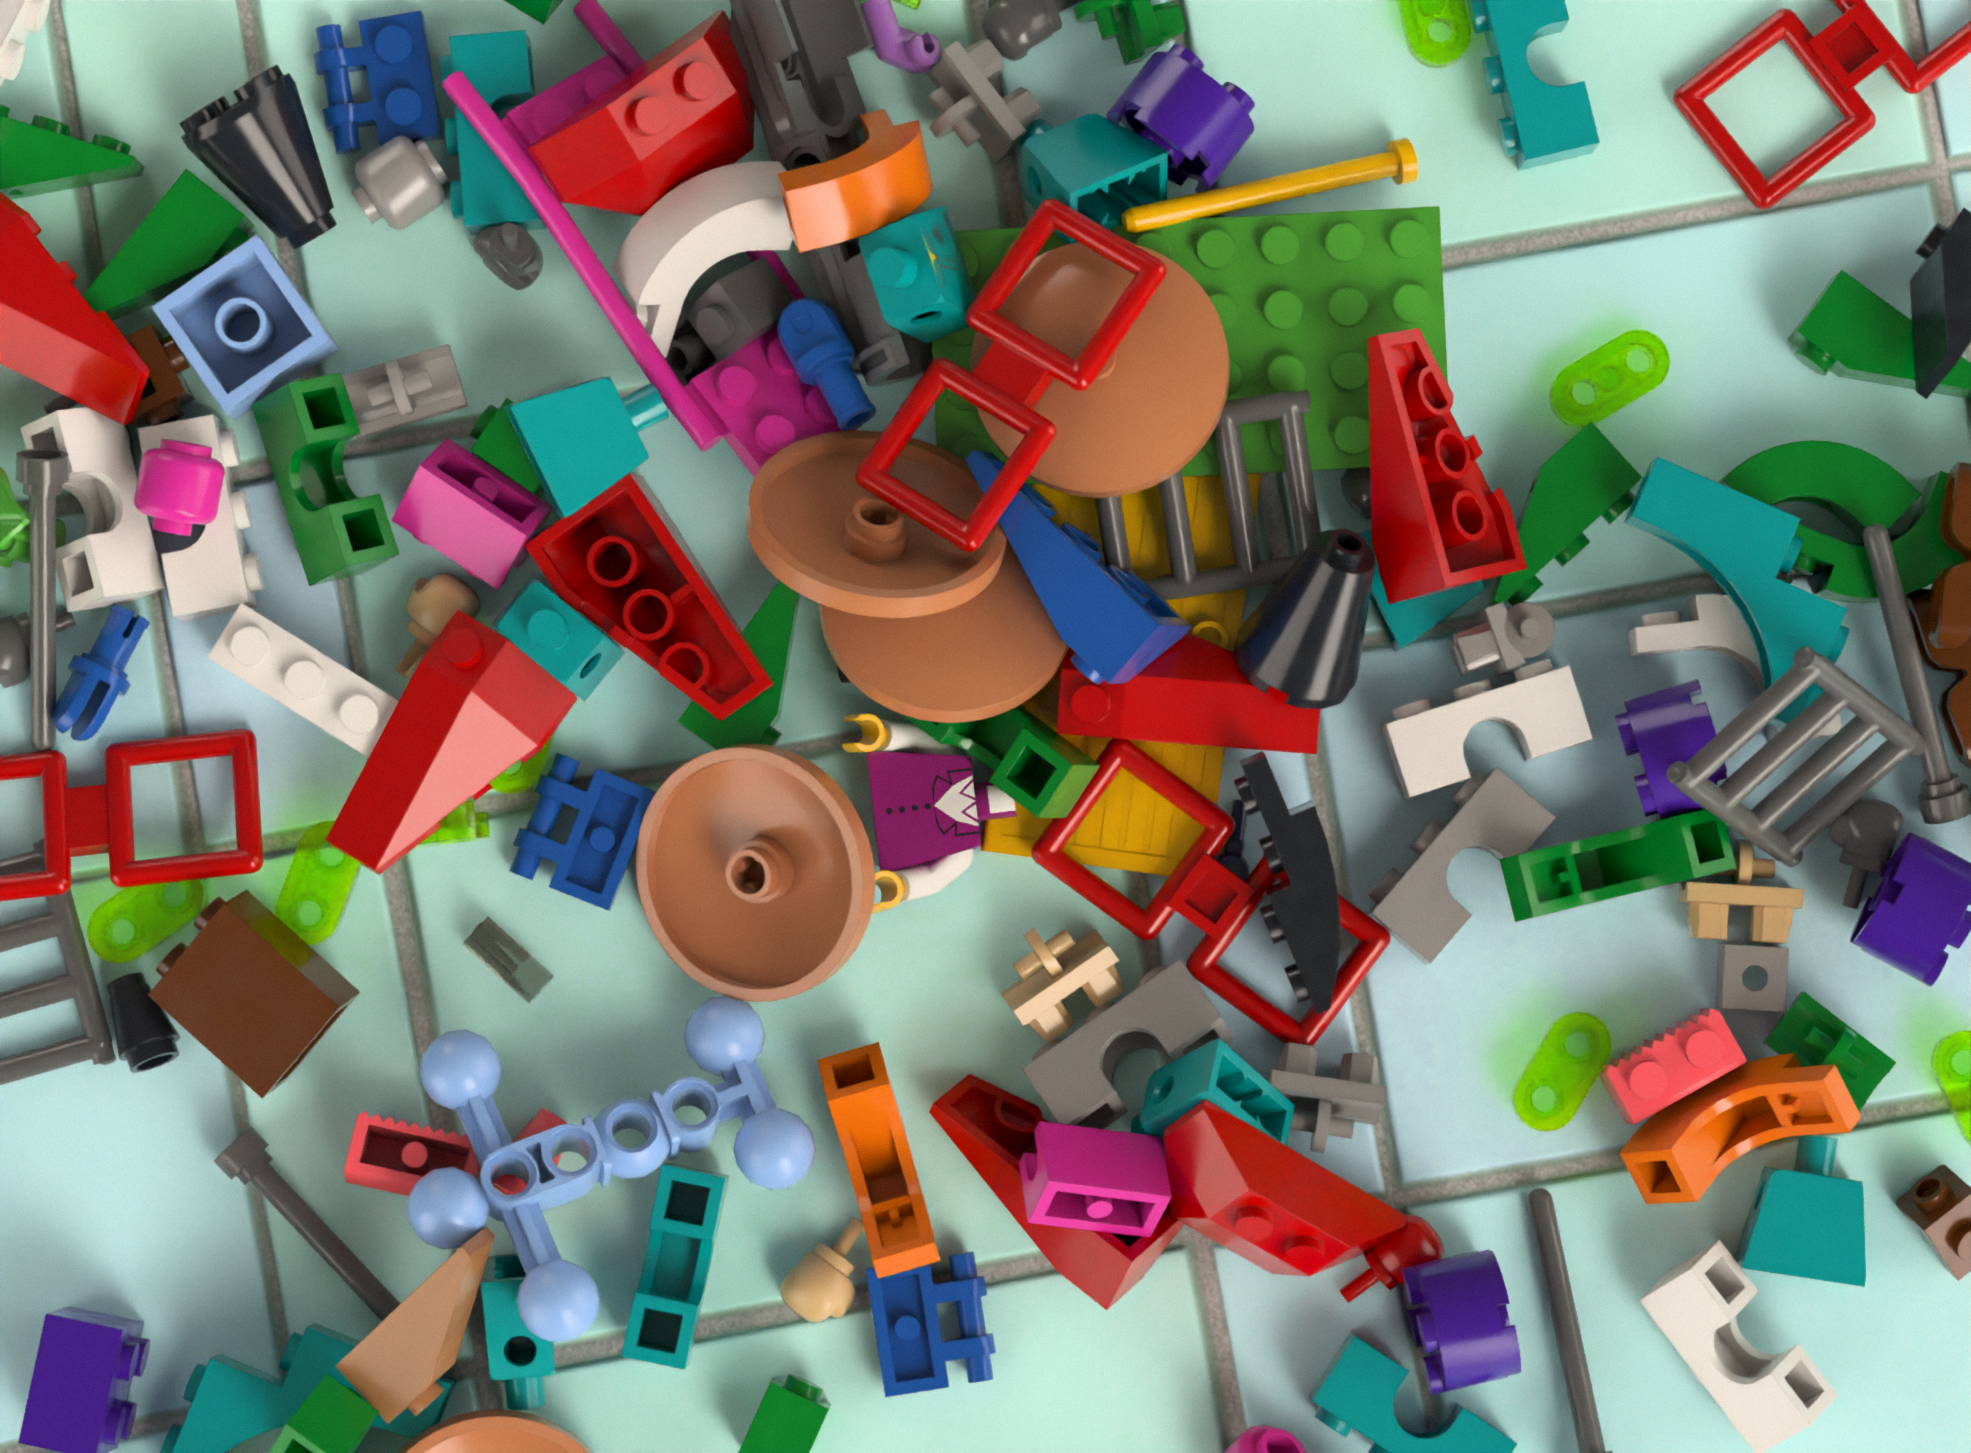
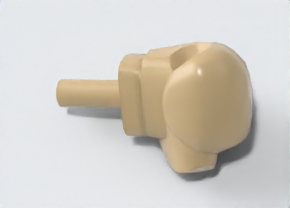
[395,573,481,678]
[780,1216,864,1323]

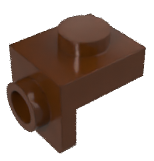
[128,324,195,428]
[1896,1165,1971,1281]

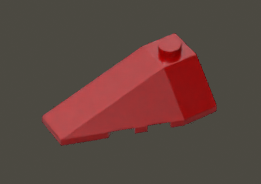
[0,192,151,425]
[1368,328,1527,604]
[524,472,775,721]
[325,610,577,875]
[1056,633,1321,754]
[929,1074,1184,1310]

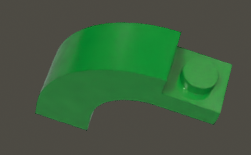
[1717,440,1922,543]
[1791,471,1963,604]
[1499,809,1737,922]

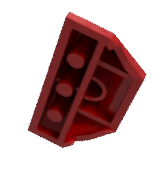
[527,10,755,217]
[1163,1099,1406,1276]

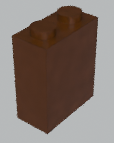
[148,889,360,1098]

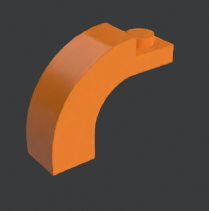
[777,109,933,253]
[817,1042,941,1279]
[1619,1053,1861,1204]

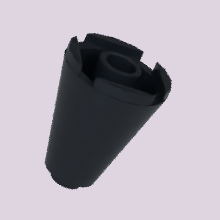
[1233,529,1375,709]

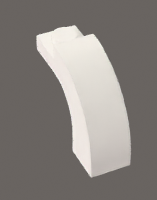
[612,161,793,358]
[1627,594,1842,741]

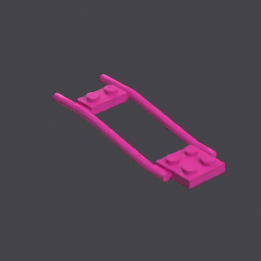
[442,0,862,477]

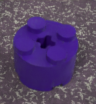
[1106,44,1255,193]
[1614,679,1728,820]
[1850,832,1971,987]
[1402,1250,1521,1395]

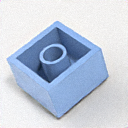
[151,234,340,421]

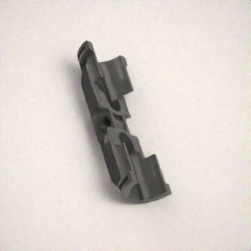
[729,0,933,387]

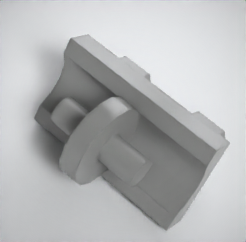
[927,39,1041,164]
[342,344,468,440]
[1447,602,1556,677]
[1268,1043,1387,1153]

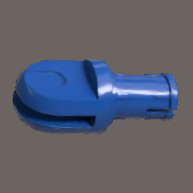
[777,297,877,431]
[52,604,150,741]

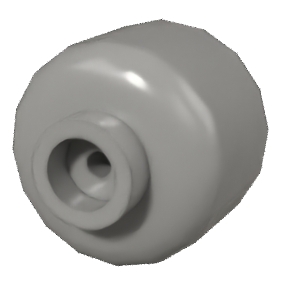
[351,136,450,230]

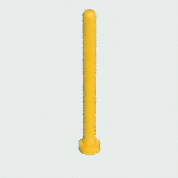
[1121,138,1418,233]

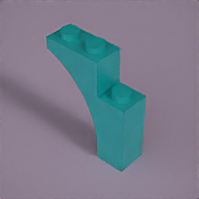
[1624,457,1850,730]
[160,1323,457,1453]

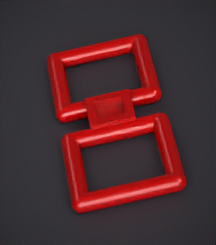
[1673,0,1971,210]
[855,198,1167,552]
[0,729,263,901]
[1031,738,1390,1047]

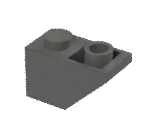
[665,257,795,386]

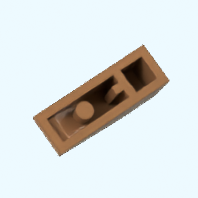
[335,1226,495,1424]

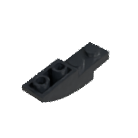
[1234,751,1340,1014]

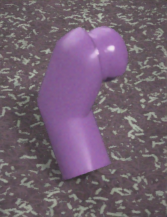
[861,0,942,73]

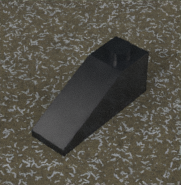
[1910,208,1971,399]

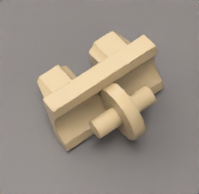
[1678,839,1804,944]
[1001,928,1124,1042]

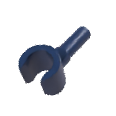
[1216,800,1249,880]

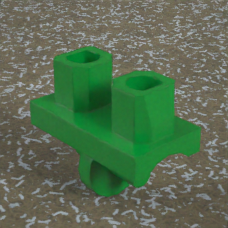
[1073,0,1186,66]
[1762,992,1896,1111]

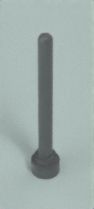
[16,448,69,751]
[1863,523,1971,824]
[214,1126,401,1321]
[1527,1188,1613,1453]

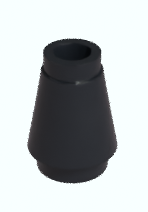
[107,972,180,1073]

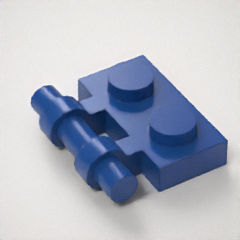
[313,11,444,154]
[509,753,656,911]
[866,1251,996,1397]

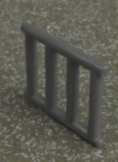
[1095,390,1321,601]
[1666,646,1927,867]
[0,838,116,1085]

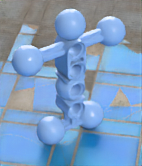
[406,996,816,1343]

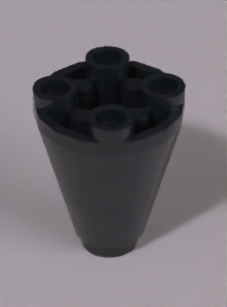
[179,64,337,250]

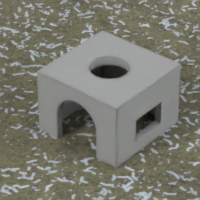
[1715,944,1789,1012]

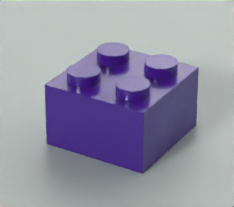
[18,1306,150,1453]

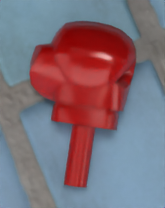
[1340,1214,1444,1303]

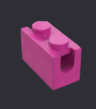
[392,438,553,590]
[1019,1121,1172,1238]

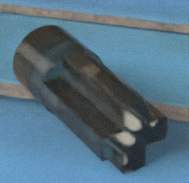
[463,916,554,1004]

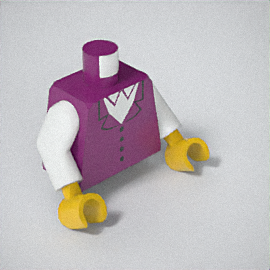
[842,713,1017,914]

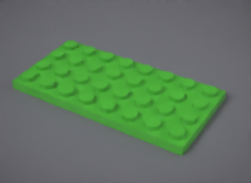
[931,206,1448,485]

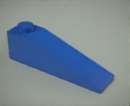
[965,450,1193,684]

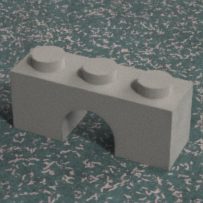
[1367,767,1556,964]
[1022,959,1234,1129]

